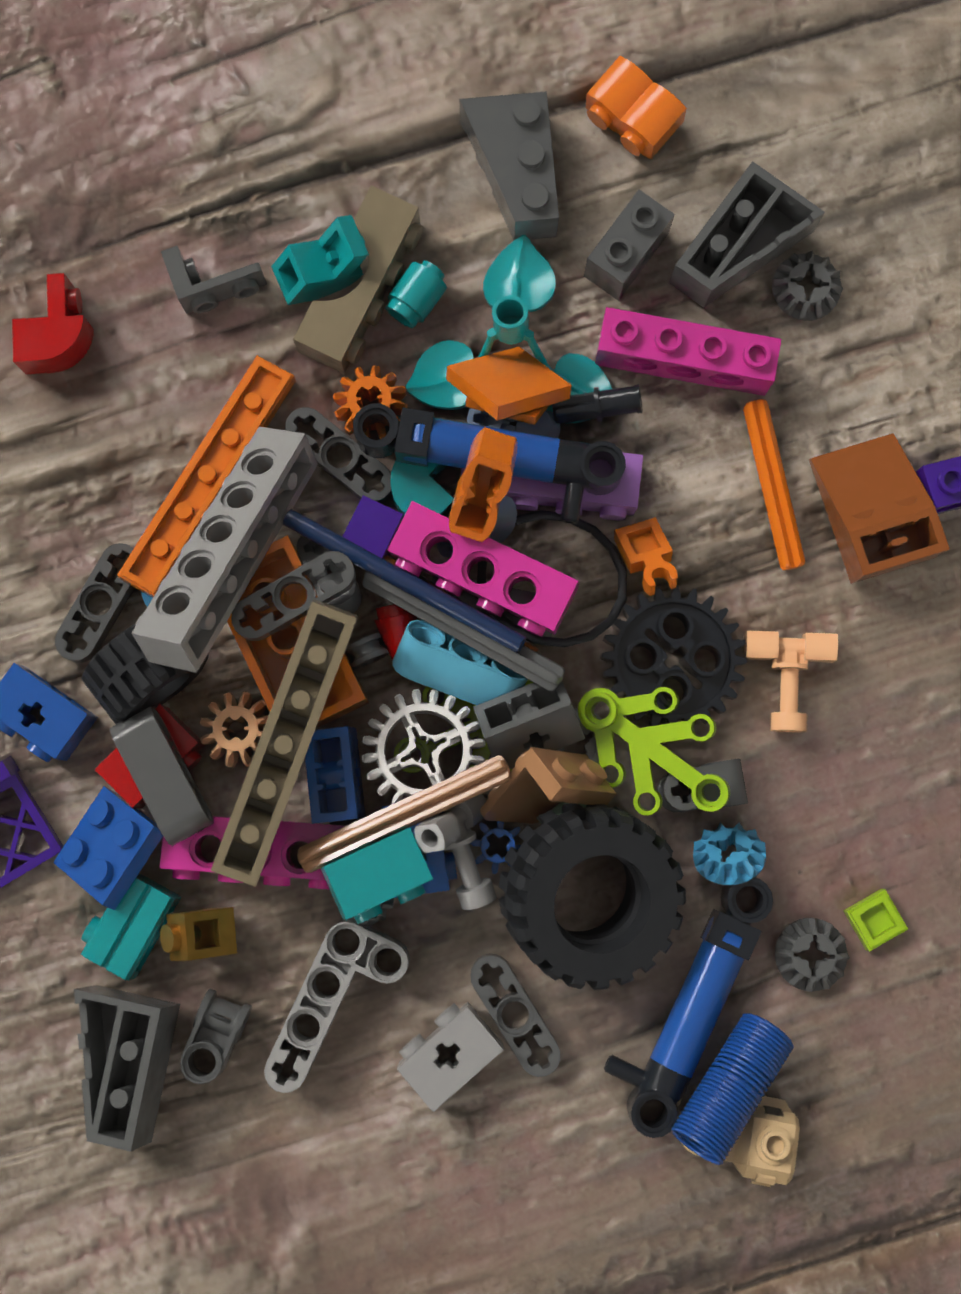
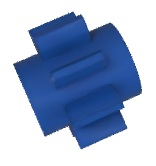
[469,821,521,874]

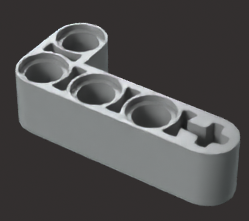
[264,919,410,1093]

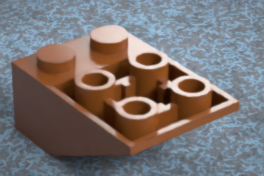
[809,433,950,584]

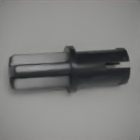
[552,384,643,424]

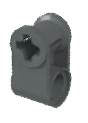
[657,759,748,812]
[180,988,252,1084]

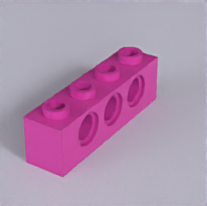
[595,307,782,396]
[387,501,579,637]
[160,816,345,889]

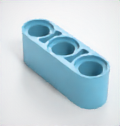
[392,620,528,705]

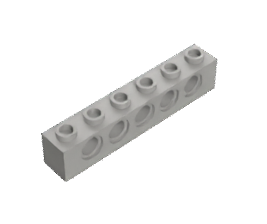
[131,426,318,673]

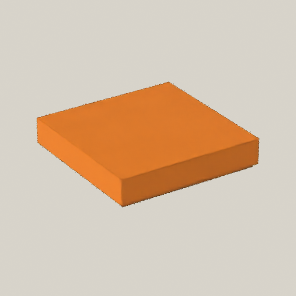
[446,346,572,421]

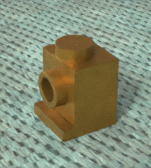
[160,907,237,961]

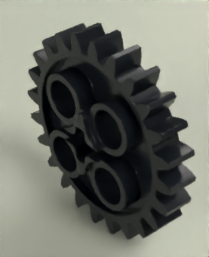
[600,586,748,729]

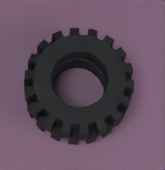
[81,623,209,724]

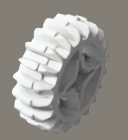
[362,689,485,804]

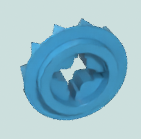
[693,822,766,885]

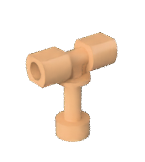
[744,631,838,733]

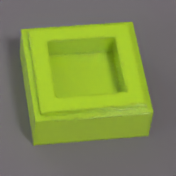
[843,889,908,952]

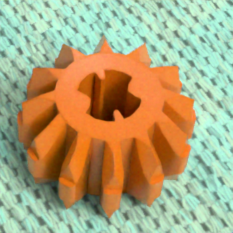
[333,365,408,439]

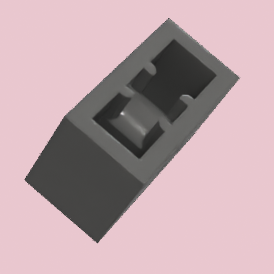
[584,190,675,301]
[473,682,585,769]

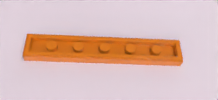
[117,355,296,598]

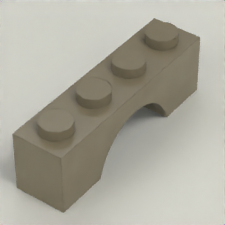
[293,185,423,374]

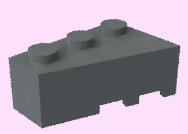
[74,985,180,1152]

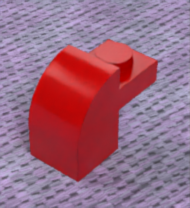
[12,273,94,374]

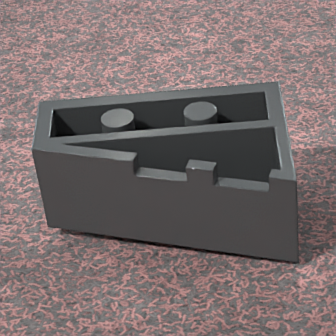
[459,91,559,240]
[669,161,825,308]

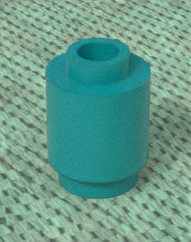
[385,260,447,329]

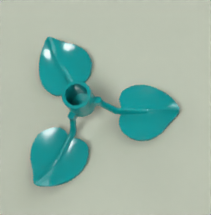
[406,234,612,423]

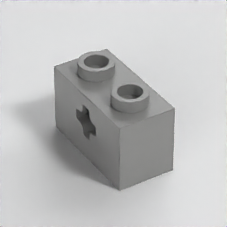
[397,1002,504,1112]

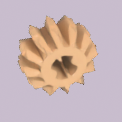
[200,692,269,768]

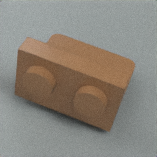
[480,747,617,824]

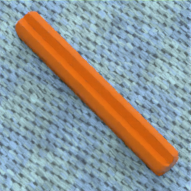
[743,399,805,570]

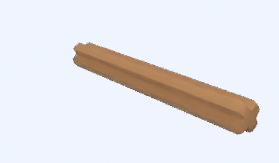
[297,755,511,873]

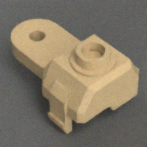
[681,1096,800,1187]

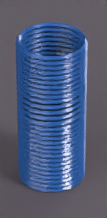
[671,1013,794,1165]

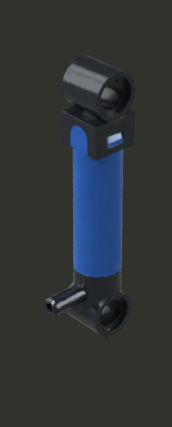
[353,403,626,524]
[604,878,773,1138]

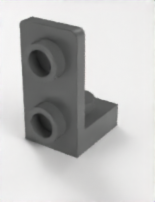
[161,246,267,314]

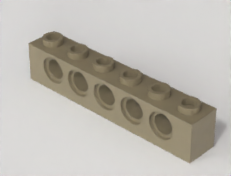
[210,599,358,887]

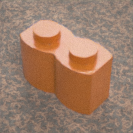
[585,56,687,159]
[449,427,518,542]

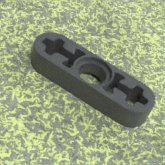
[285,407,392,504]
[55,543,135,663]
[231,551,356,641]
[471,954,561,1077]

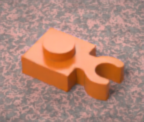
[614,517,678,596]

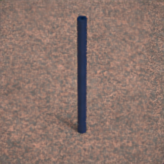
[283,509,527,654]

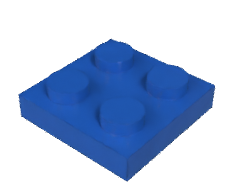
[53,786,163,910]

